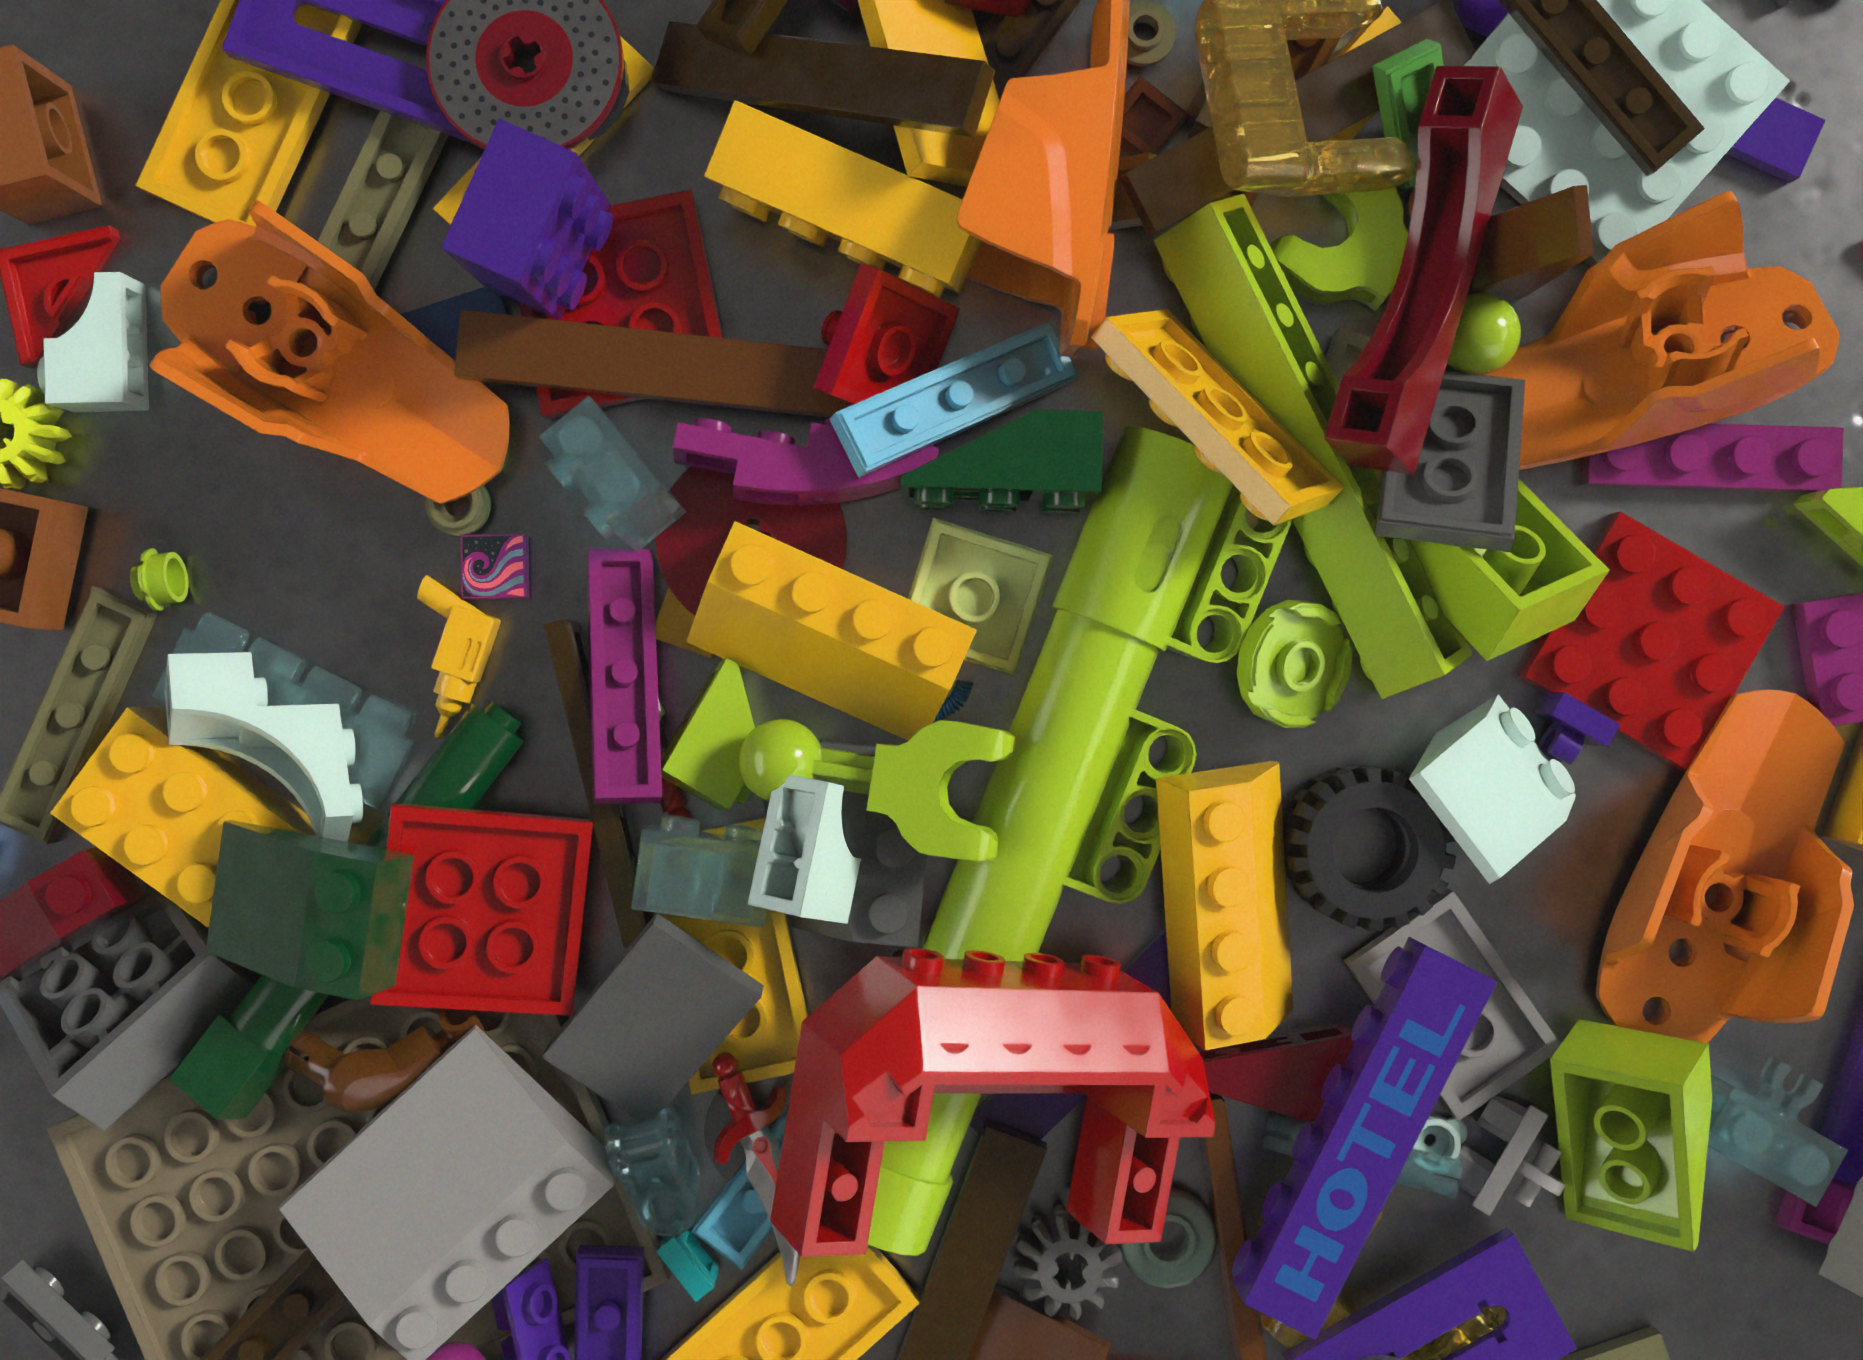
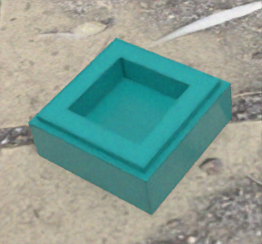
[656,1219,720,1302]

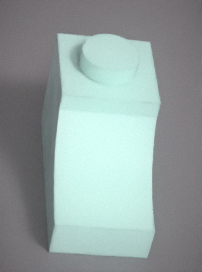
[37,272,149,412]
[748,775,861,924]

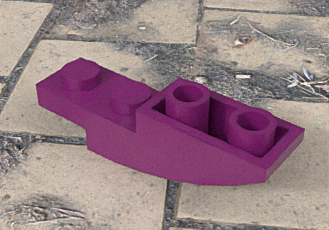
[673,418,939,506]

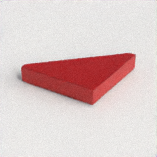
[0,225,121,369]

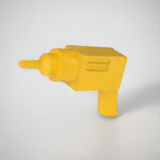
[417,575,501,739]

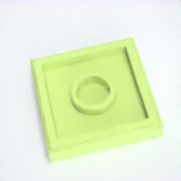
[908,518,1054,676]

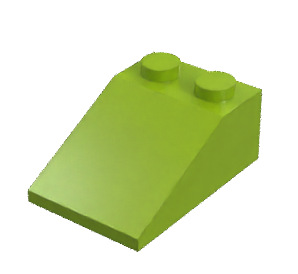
[1410,479,1609,661]
[1550,1019,1712,1252]

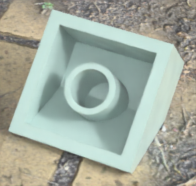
[1409,694,1576,884]

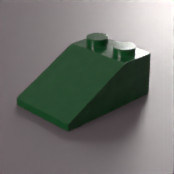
[206,820,414,1000]

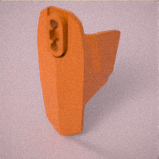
[956,0,1130,358]
[1485,191,1840,470]
[149,200,510,504]
[1596,690,1854,1043]

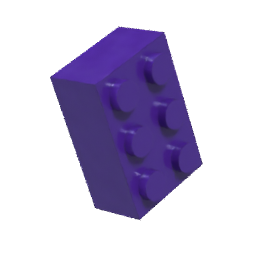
[441,118,614,320]

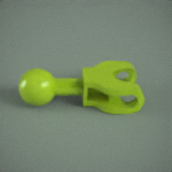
[1270,157,1521,375]
[739,719,1015,862]

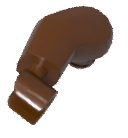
[284,1009,484,1112]

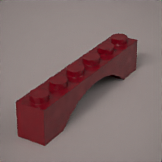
[1324,66,1523,475]

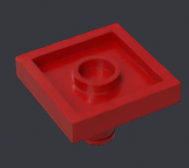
[813,263,960,404]

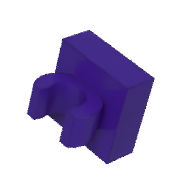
[1531,692,1621,765]

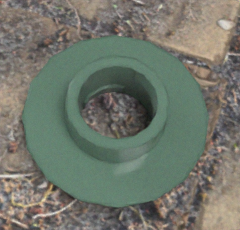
[1118,1188,1218,1289]

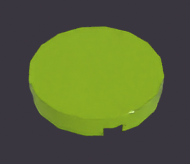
[1236,600,1353,728]

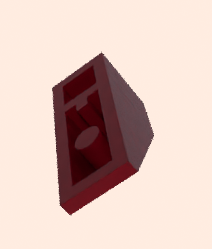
[0,847,146,981]
[1197,1023,1355,1122]

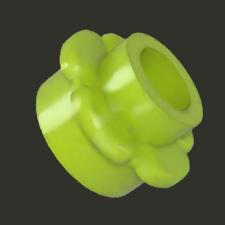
[130,548,189,611]

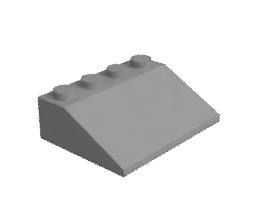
[279,1024,614,1360]

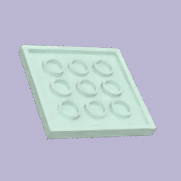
[1463,0,1790,267]

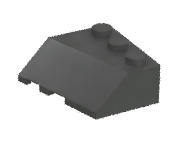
[762,740,927,948]
[0,891,254,1131]

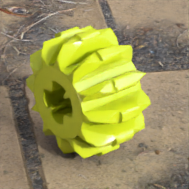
[0,379,72,490]

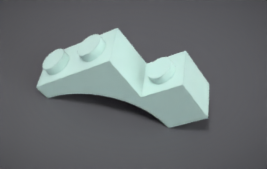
[165,652,363,842]

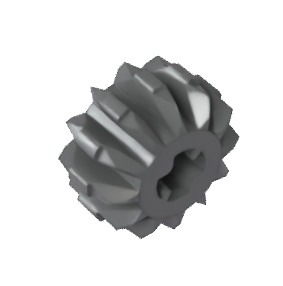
[1014,1205,1123,1320]

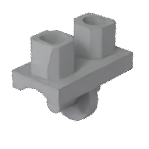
[1447,1095,1566,1216]

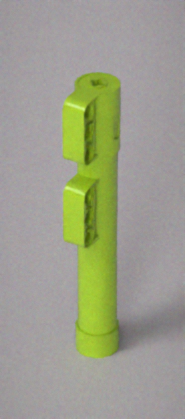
[868,425,1292,1256]

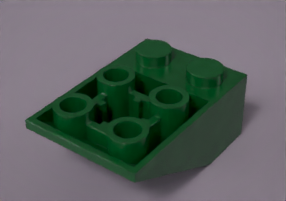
[901,409,1104,514]

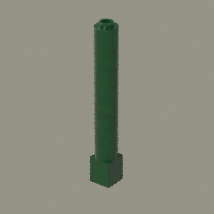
[169,701,524,1120]

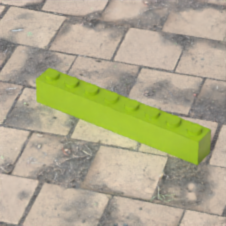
[1153,194,1473,699]

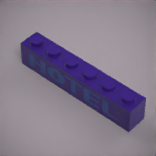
[1232,937,1497,1340]

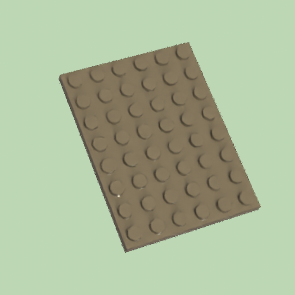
[47,995,672,1360]

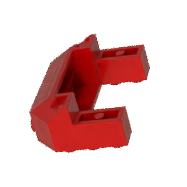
[770,948,1216,1257]

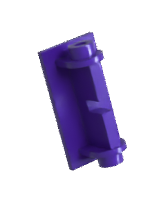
[491,1259,571,1360]

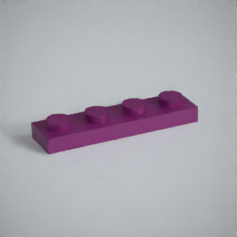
[1580,423,1844,493]
[586,549,662,804]

